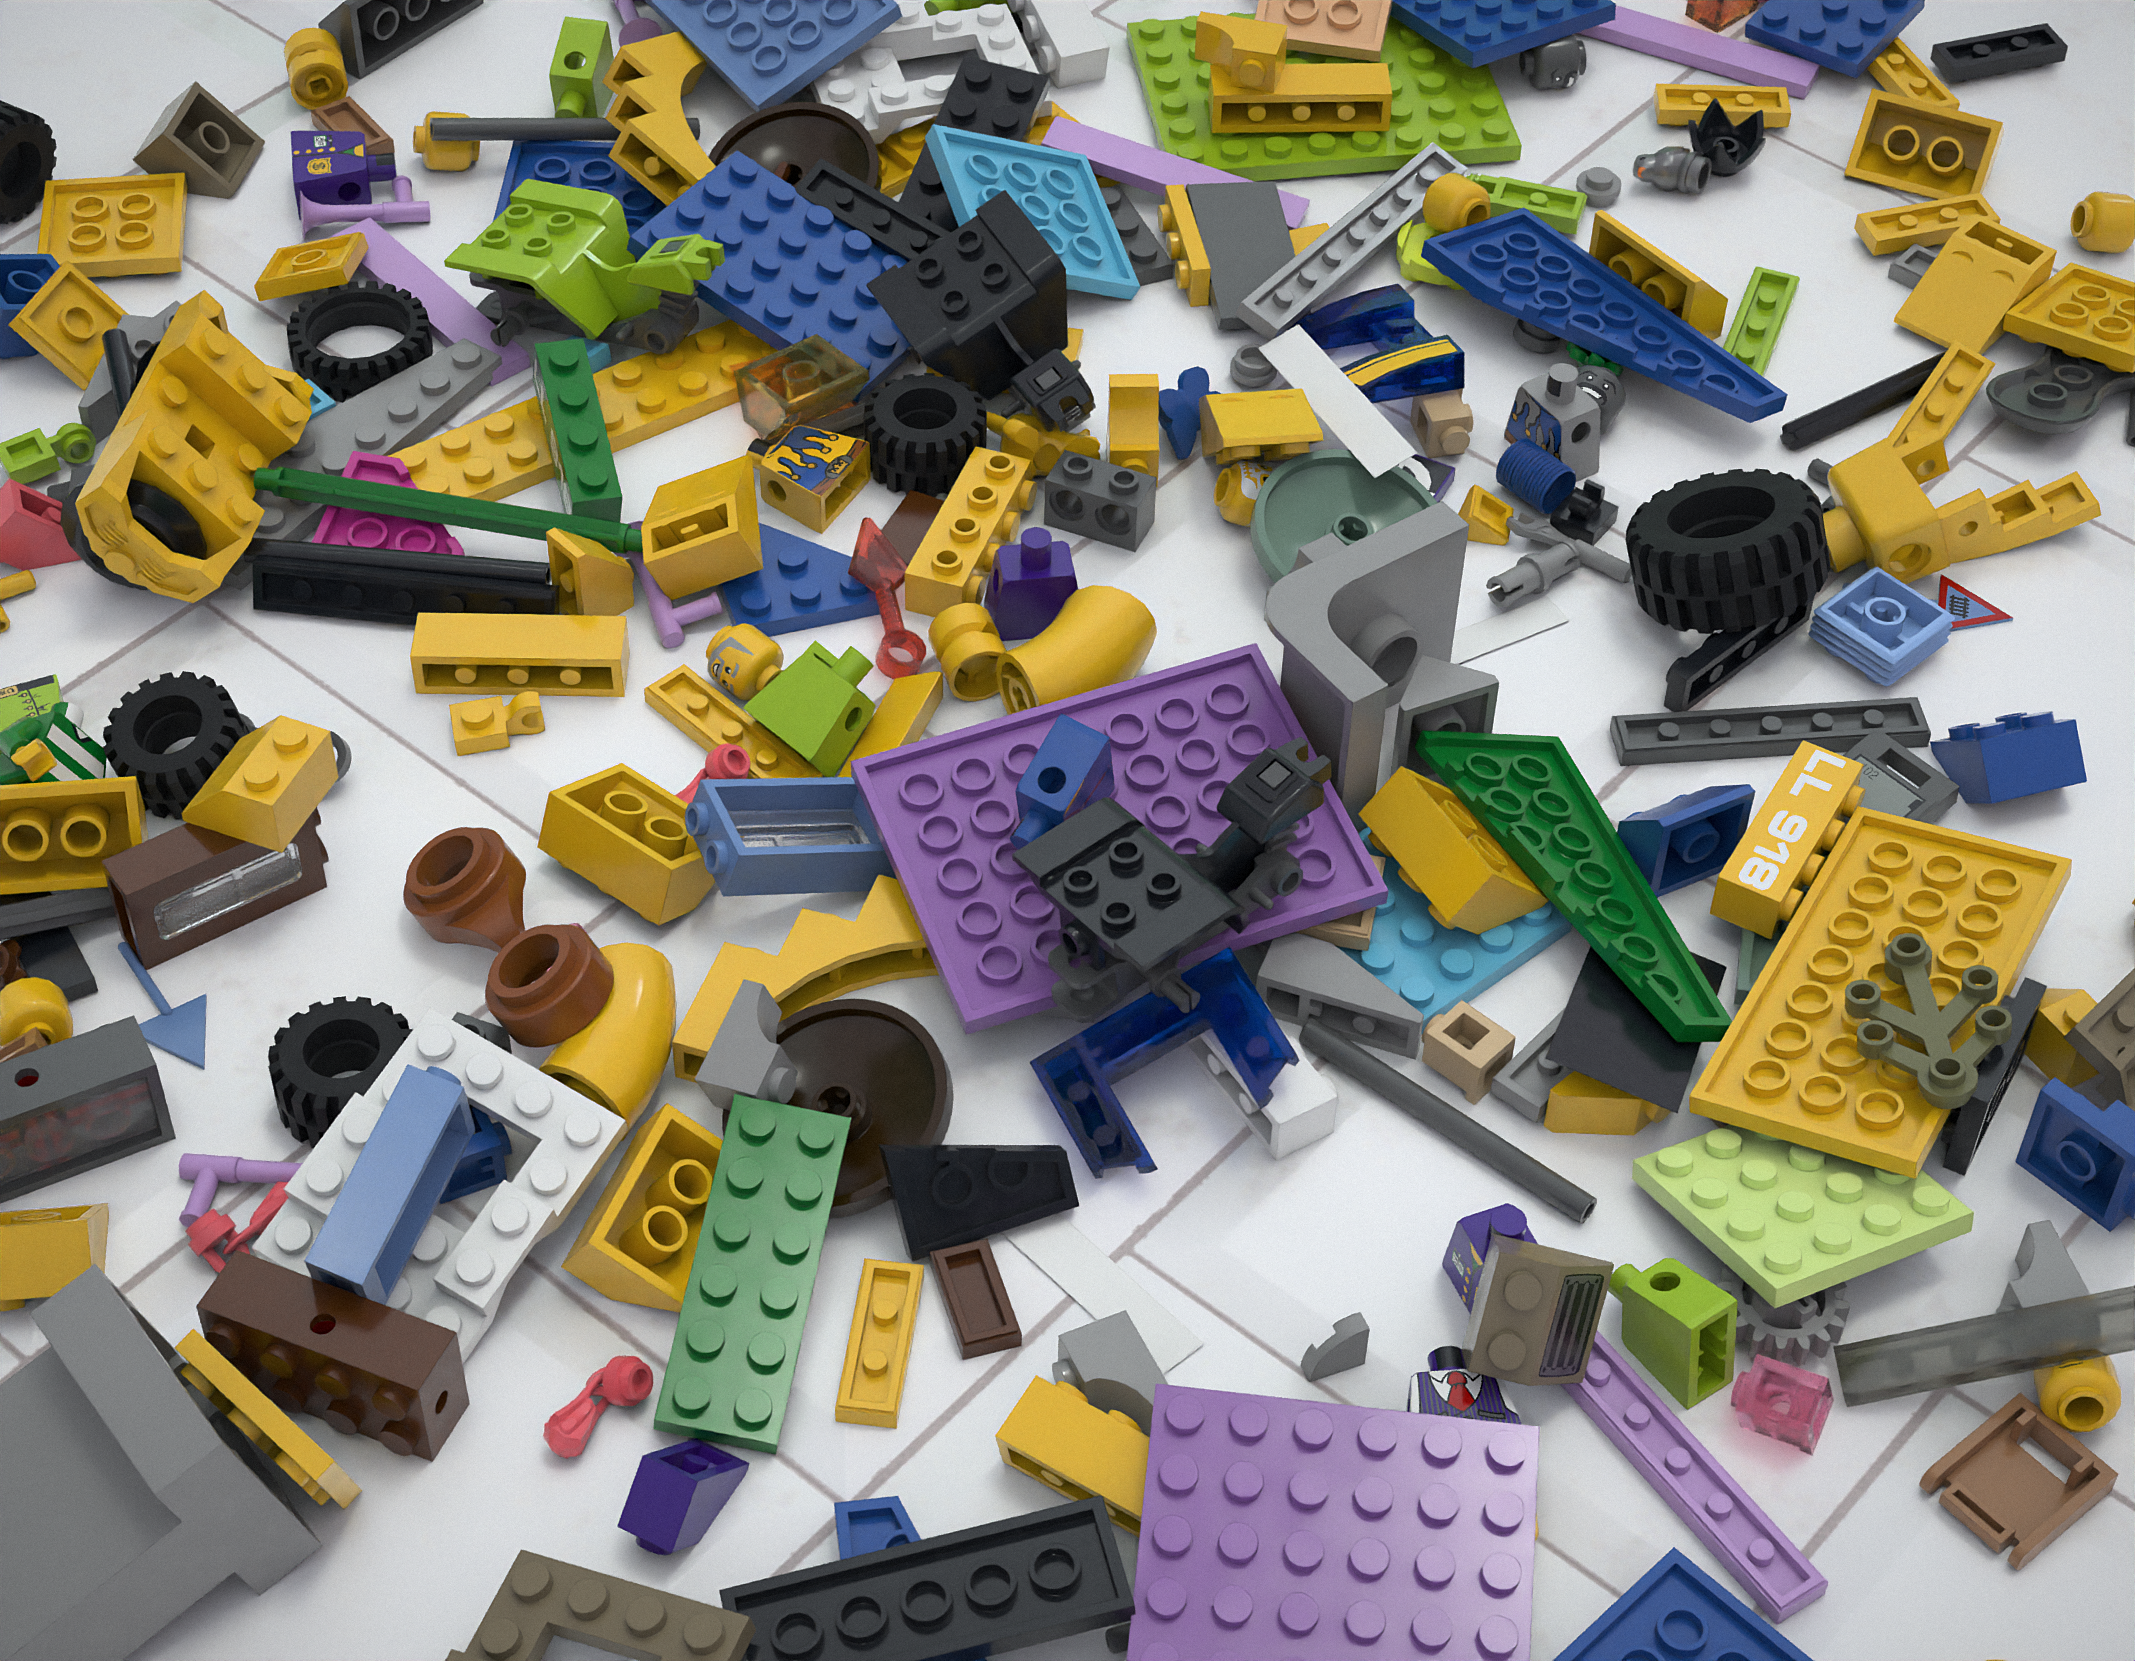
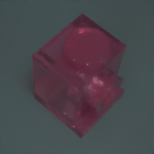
[1731,1354,1834,1456]

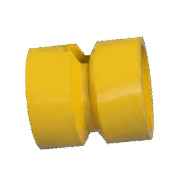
[284,27,348,110]
[928,603,1007,701]

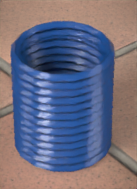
[1496,438,1576,515]

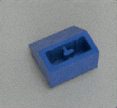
[1930,711,2087,804]

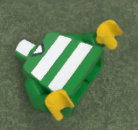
[0,702,107,785]

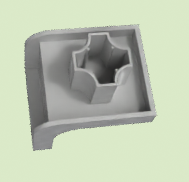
[1264,501,1469,833]

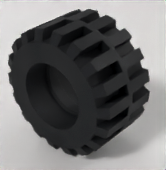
[0,100,57,224]
[863,373,987,497]
[103,671,250,820]
[268,996,413,1149]

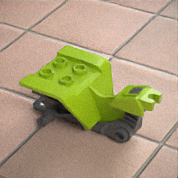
[444,179,725,354]

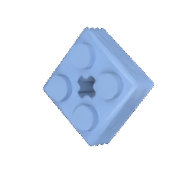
[1808,567,1955,686]

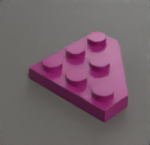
[312,451,465,555]

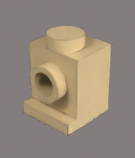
[1410,378,1473,459]
[1421,1000,1516,1105]

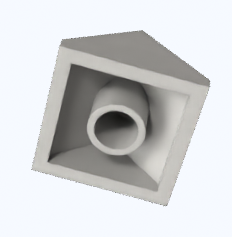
[1390,655,1500,778]

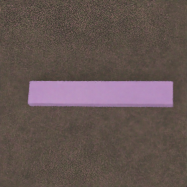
[1577,5,1820,99]
[1041,116,1310,230]
[331,217,531,387]
[1560,1330,1829,1625]

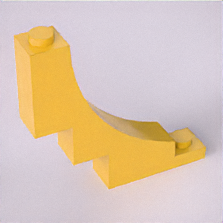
[602,31,716,206]

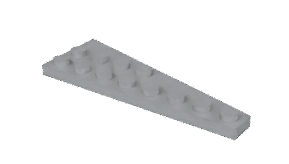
[223,338,502,591]

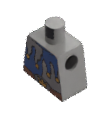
[1504,363,1601,482]

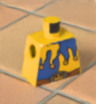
[746,425,871,534]

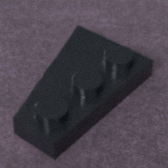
[878,1144,1080,1262]

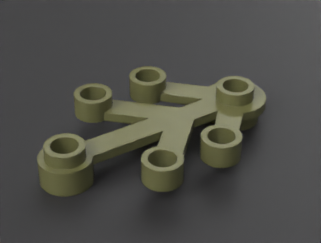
[1845,933,2012,1109]

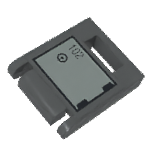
[1842,728,1960,827]

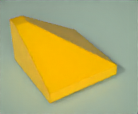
[1458,484,1514,546]

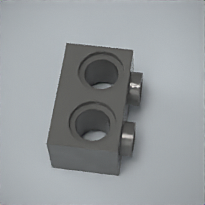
[1044,450,1157,552]

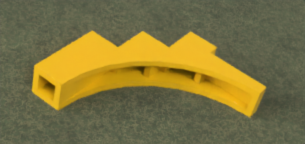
[672,874,940,1083]

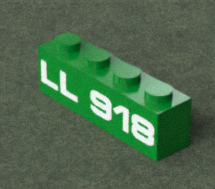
[533,338,623,522]

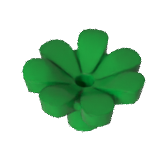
[1566,341,1624,377]

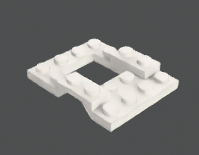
[810,2,1052,144]
[252,1008,628,1364]

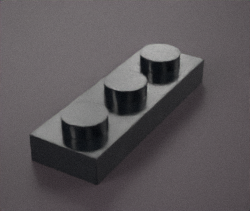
[1930,23,2068,83]

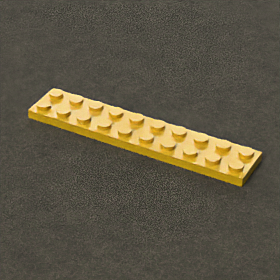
[388,319,802,502]

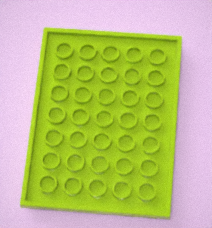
[1126,12,1522,181]

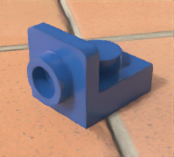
[439,1107,512,1205]

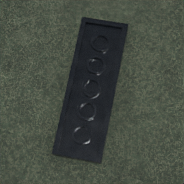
[898,56,1050,233]
[719,1495,1136,1661]

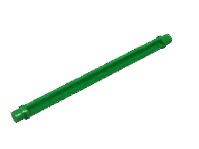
[254,466,643,554]

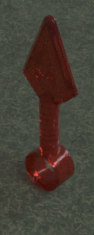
[848,517,926,679]

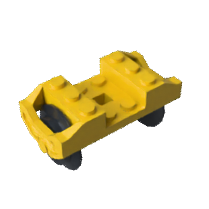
[60,290,314,603]

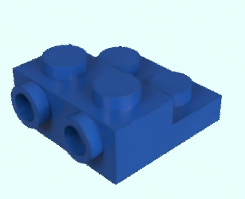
[2015,1077,2135,1232]

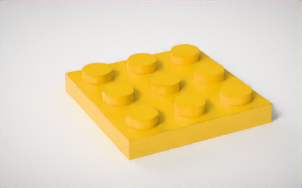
[37,172,188,278]
[2002,263,2135,373]
[174,1328,362,1510]

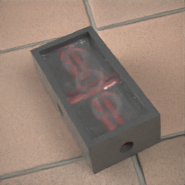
[0,1015,176,1204]

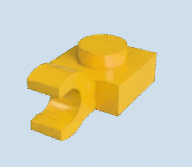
[449,691,545,756]

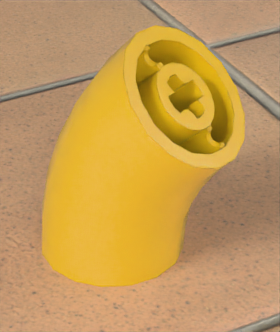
[996,585,1157,715]
[539,942,677,1141]

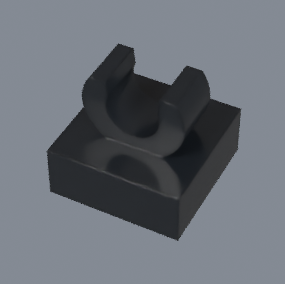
[1550,479,1619,546]

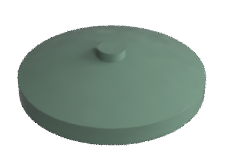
[1250,449,1437,583]

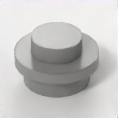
[1576,167,1622,208]
[1230,344,1277,387]

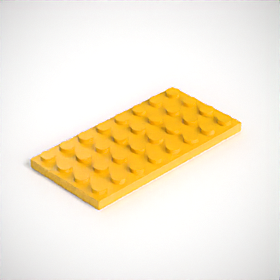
[1689,806,2072,1179]

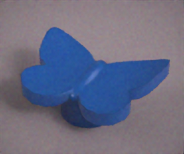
[1159,366,1221,460]

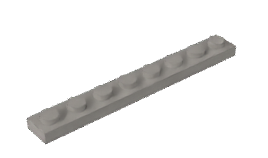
[1235,142,1468,341]

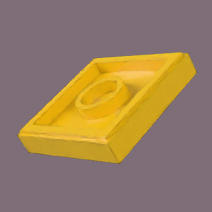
[254,232,369,301]
[8,260,129,391]

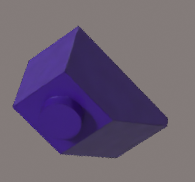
[617,1438,750,1555]

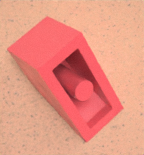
[0,478,82,571]

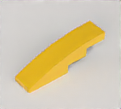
[1935,471,2101,564]

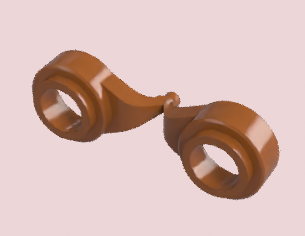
[403,827,614,1048]

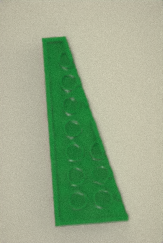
[1415,730,1732,1042]

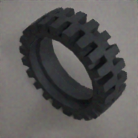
[287,281,433,403]

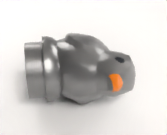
[1633,146,1711,194]

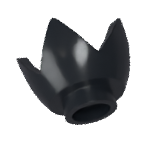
[1688,99,1766,177]

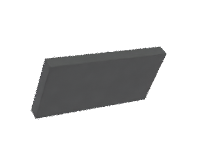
[1185,181,1312,330]

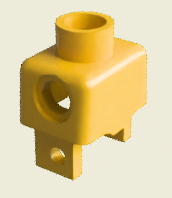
[1823,429,1992,585]

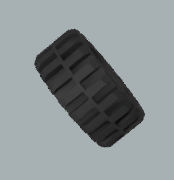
[1625,469,1830,634]

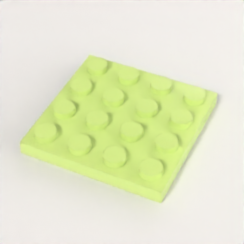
[1632,1124,1974,1308]

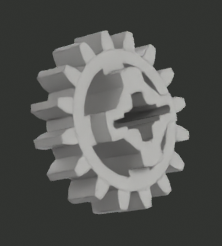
[1717,1264,1850,1366]

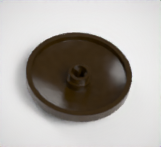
[708,102,882,192]
[722,999,954,1219]

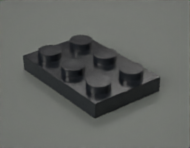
[1940,977,2047,1176]

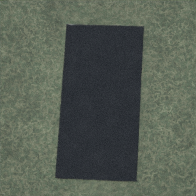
[1545,946,1727,1114]

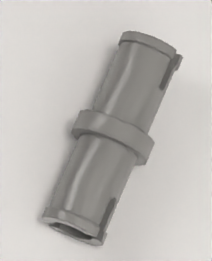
[1486,540,1581,608]

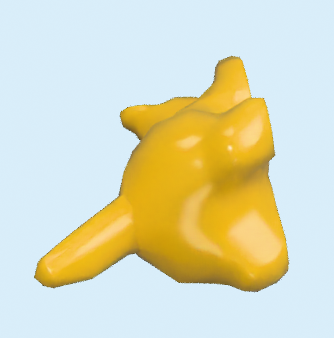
[987,411,1100,481]

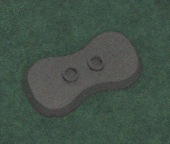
[1986,345,2135,434]

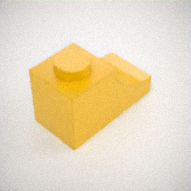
[1195,11,1288,93]
[1106,374,1159,487]

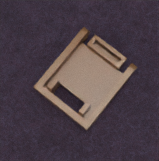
[1919,1393,2119,1571]

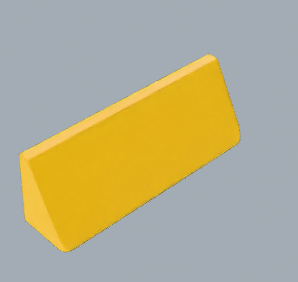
[838,671,943,777]

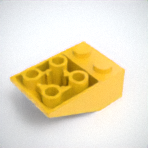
[1893,213,2057,355]
[1199,389,1323,465]
[641,454,763,601]

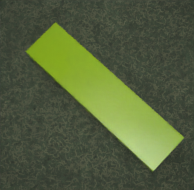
[1723,266,1800,377]

